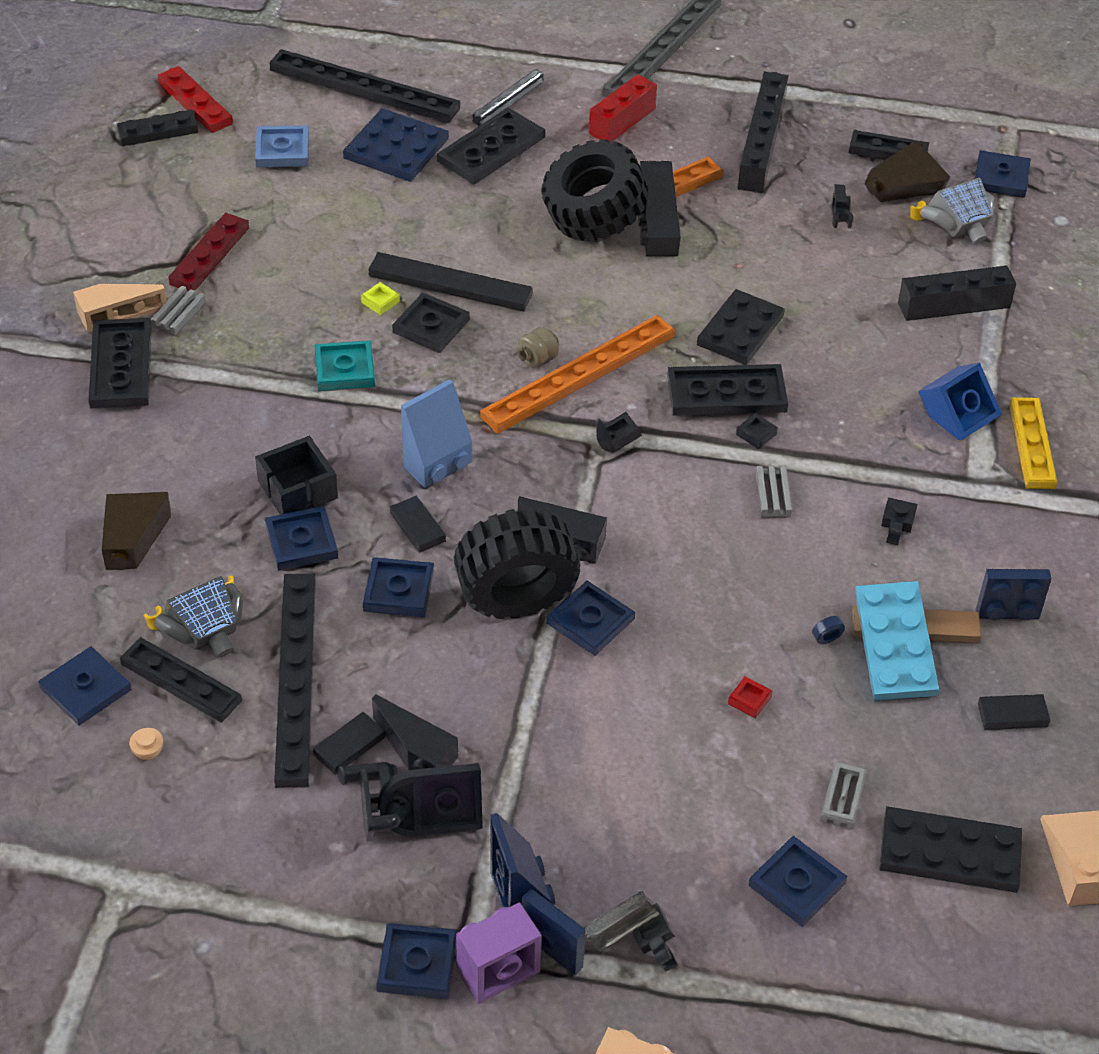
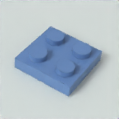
[255,125,309,168]

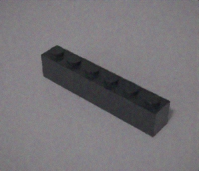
[737,71,789,193]

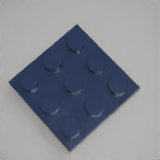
[343,108,449,182]

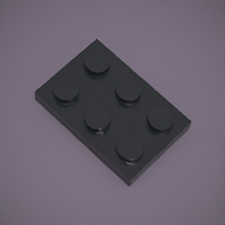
[697,289,785,365]

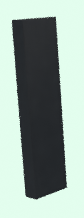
[120,637,242,723]

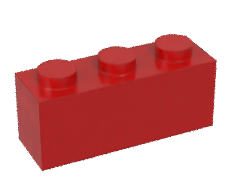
[589,74,657,143]

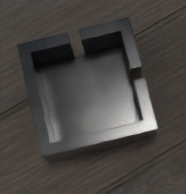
[255,435,338,515]

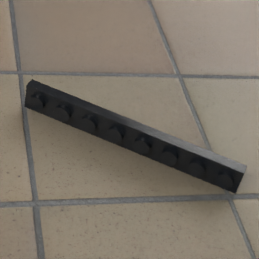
[269,49,460,123]
[274,573,316,788]

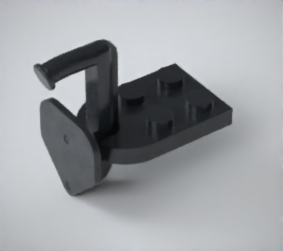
[337,762,483,841]

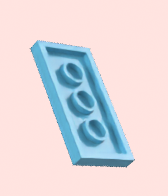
[855,581,939,701]

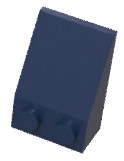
[490,813,555,907]

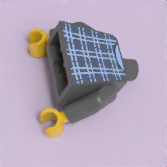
[144,575,243,658]

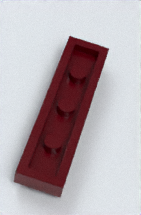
[168,212,249,292]

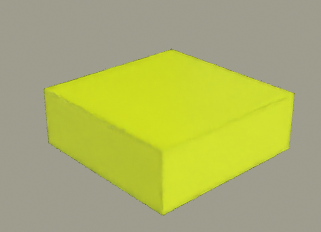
[361,282,400,315]

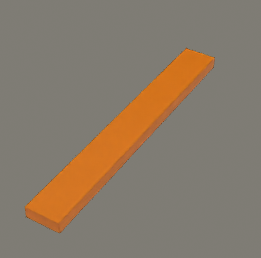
[480,315,675,434]

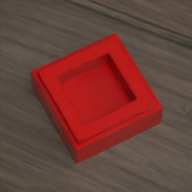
[728,676,773,719]

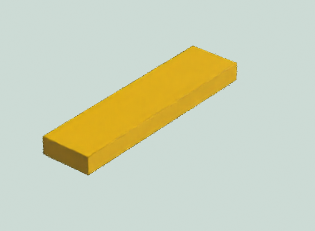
[1009,397,1057,489]

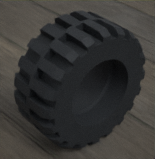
[541,139,649,242]
[454,508,581,619]

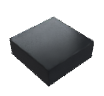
[736,413,778,449]

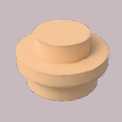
[129,728,164,760]

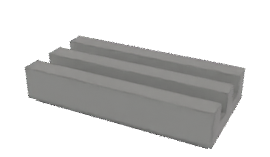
[151,286,206,335]
[756,466,792,517]
[820,762,867,830]

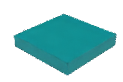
[314,340,375,391]

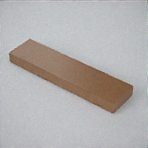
[852,606,981,643]

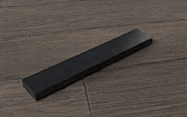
[368,252,533,311]

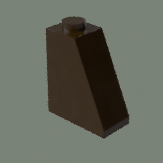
[864,140,950,202]
[101,492,171,570]

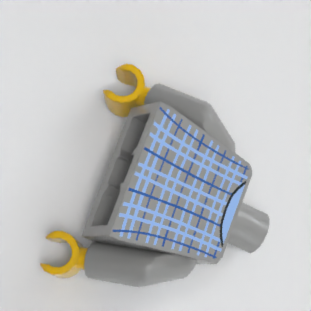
[910,178,995,244]

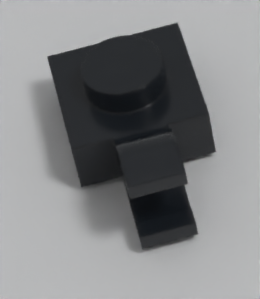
[832,184,854,229]
[881,497,918,546]
[627,903,678,972]

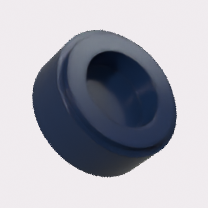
[812,616,845,644]

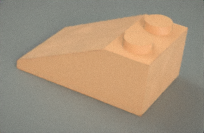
[1040,810,1099,906]

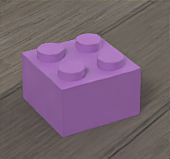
[456,902,542,1004]

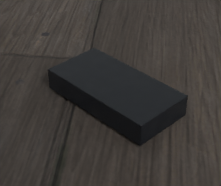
[390,495,446,553]
[978,694,1050,730]
[313,712,385,775]

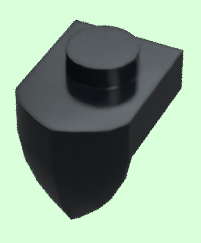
[596,412,642,452]

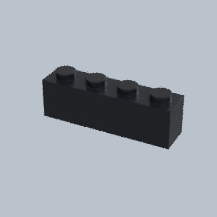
[638,161,681,257]
[898,265,1017,321]

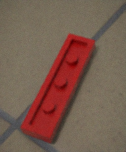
[157,66,233,133]

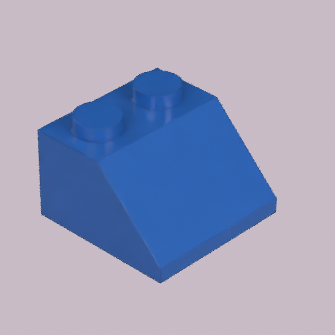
[918,363,1002,440]

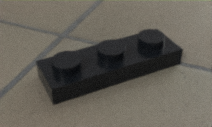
[116,110,198,147]
[849,130,930,160]

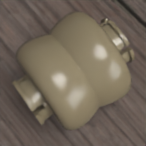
[517,327,559,367]

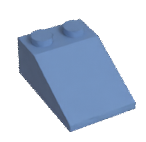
[401,379,472,488]

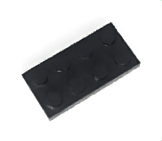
[437,107,546,185]
[89,318,152,409]
[667,364,789,416]
[879,806,1022,893]

